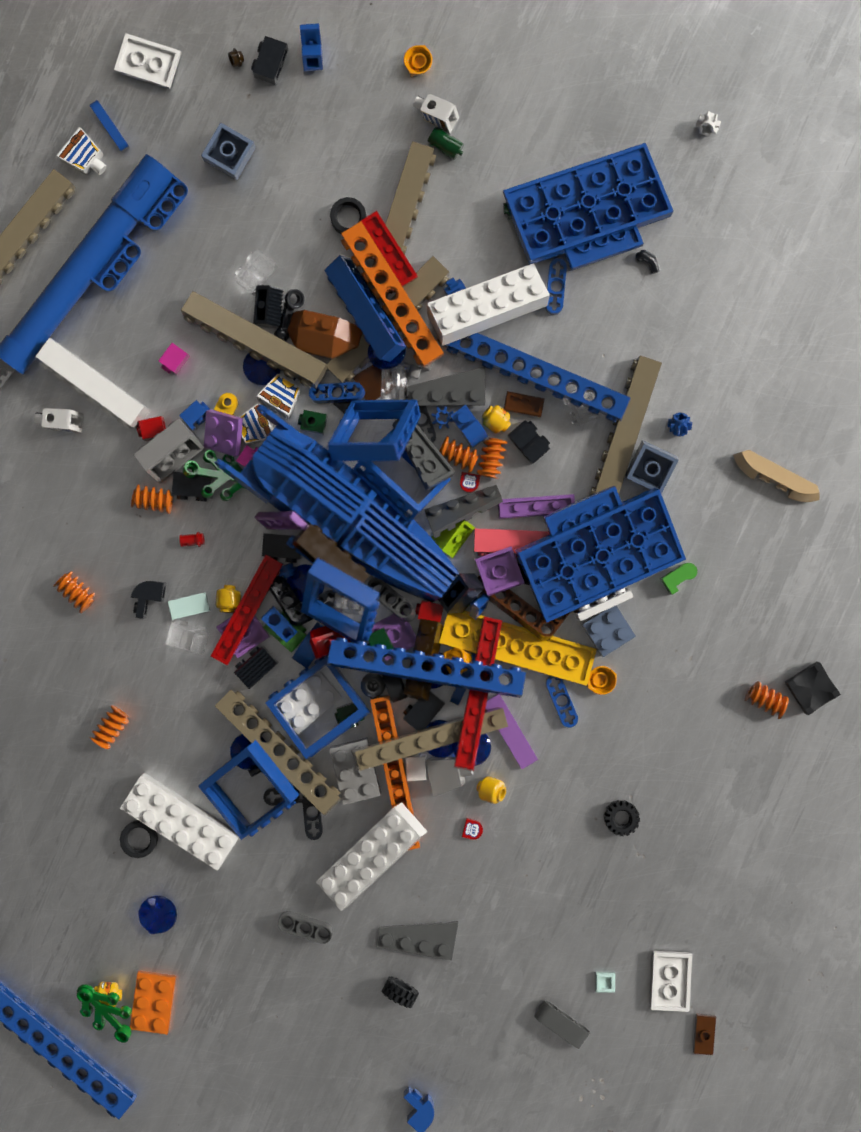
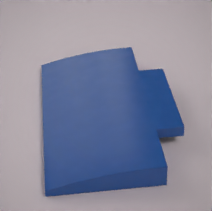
[503,143,674,270]
[515,486,686,622]

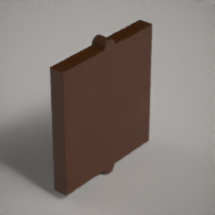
[353,360,397,400]

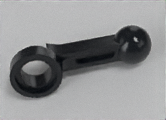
[274,289,304,342]

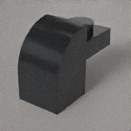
[131,581,167,619]

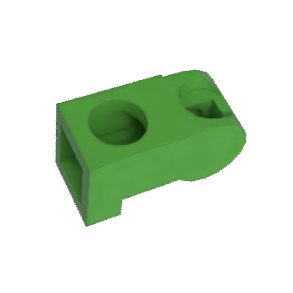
[660,563,697,595]

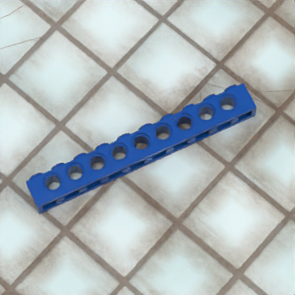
[445,333,631,422]
[327,638,526,698]
[0,982,137,1119]

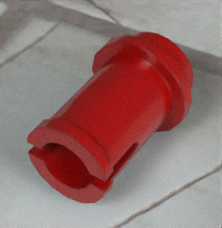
[179,532,205,547]

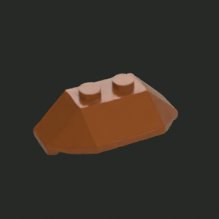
[288,310,363,359]

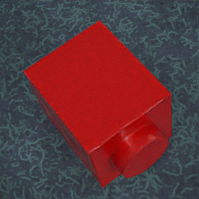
[137,416,166,441]
[415,600,443,623]

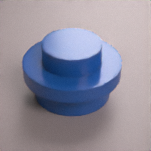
[278,563,297,578]

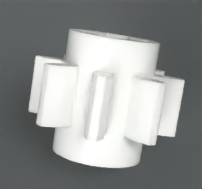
[696,111,721,137]

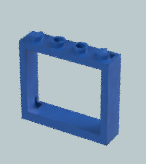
[327,400,421,461]
[352,428,451,523]
[301,558,380,643]
[265,656,371,759]
[198,740,300,840]

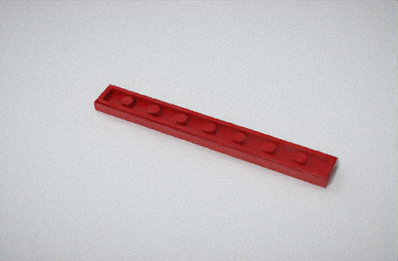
[454,616,502,771]

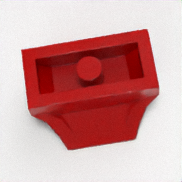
[310,626,350,659]

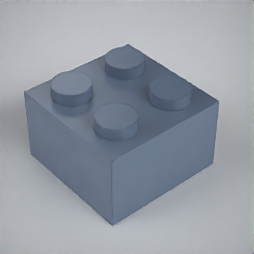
[201,122,256,180]
[625,440,679,494]
[581,606,636,657]

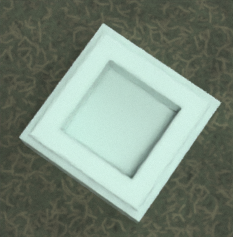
[595,972,615,993]

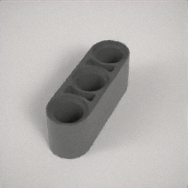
[367,578,416,622]
[278,911,333,944]
[534,1000,590,1049]

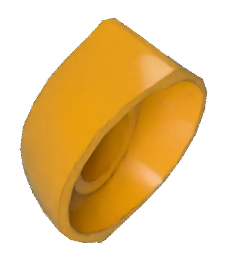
[404,45,433,77]
[443,648,472,674]
[587,666,617,695]

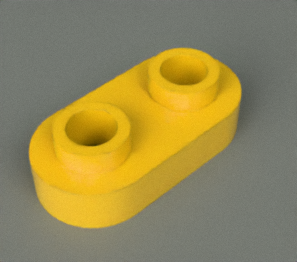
[214,393,238,415]

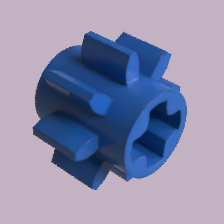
[443,278,466,296]
[431,406,454,430]
[668,412,692,436]

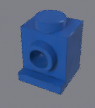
[179,400,210,431]

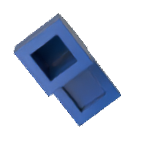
[300,24,323,71]
[450,405,488,448]
[292,622,324,668]
[404,1087,434,1132]

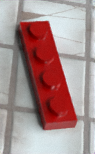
[361,211,418,287]

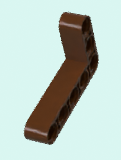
[478,575,572,641]

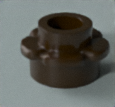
[228,48,244,67]

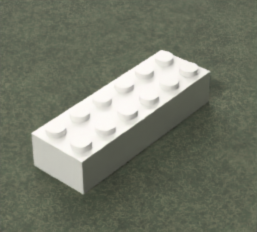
[427,263,550,346]
[36,338,150,429]
[120,773,239,871]
[316,803,427,911]

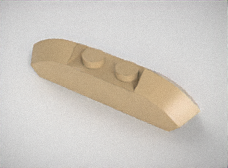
[733,450,820,502]

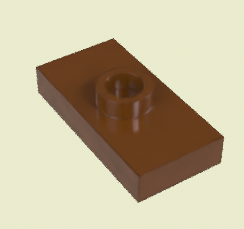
[504,391,545,418]
[693,1014,716,1055]

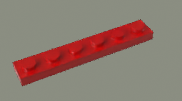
[211,555,283,666]

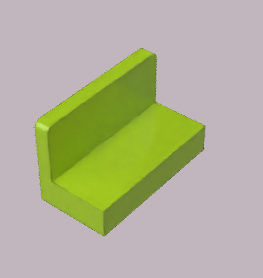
[431,520,475,558]

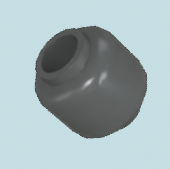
[361,673,385,698]

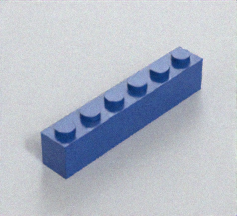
[324,255,406,362]

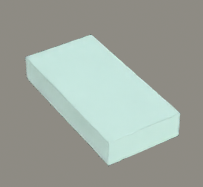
[168,592,210,620]

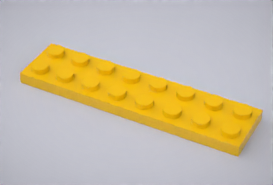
[439,611,597,686]

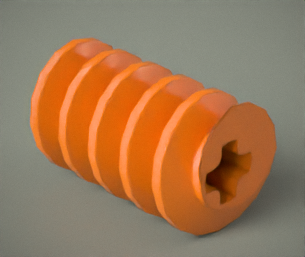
[439,436,480,473]
[477,438,507,479]
[131,484,174,514]
[53,571,95,614]
[745,681,789,719]
[89,705,129,749]

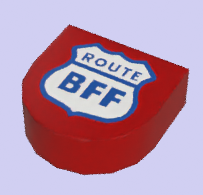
[460,472,481,492]
[462,818,483,840]

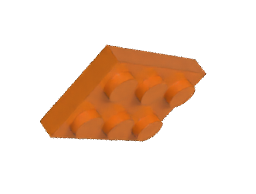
[130,971,177,1035]

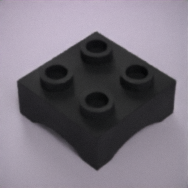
[785,661,841,715]

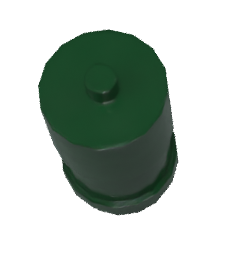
[427,126,464,160]

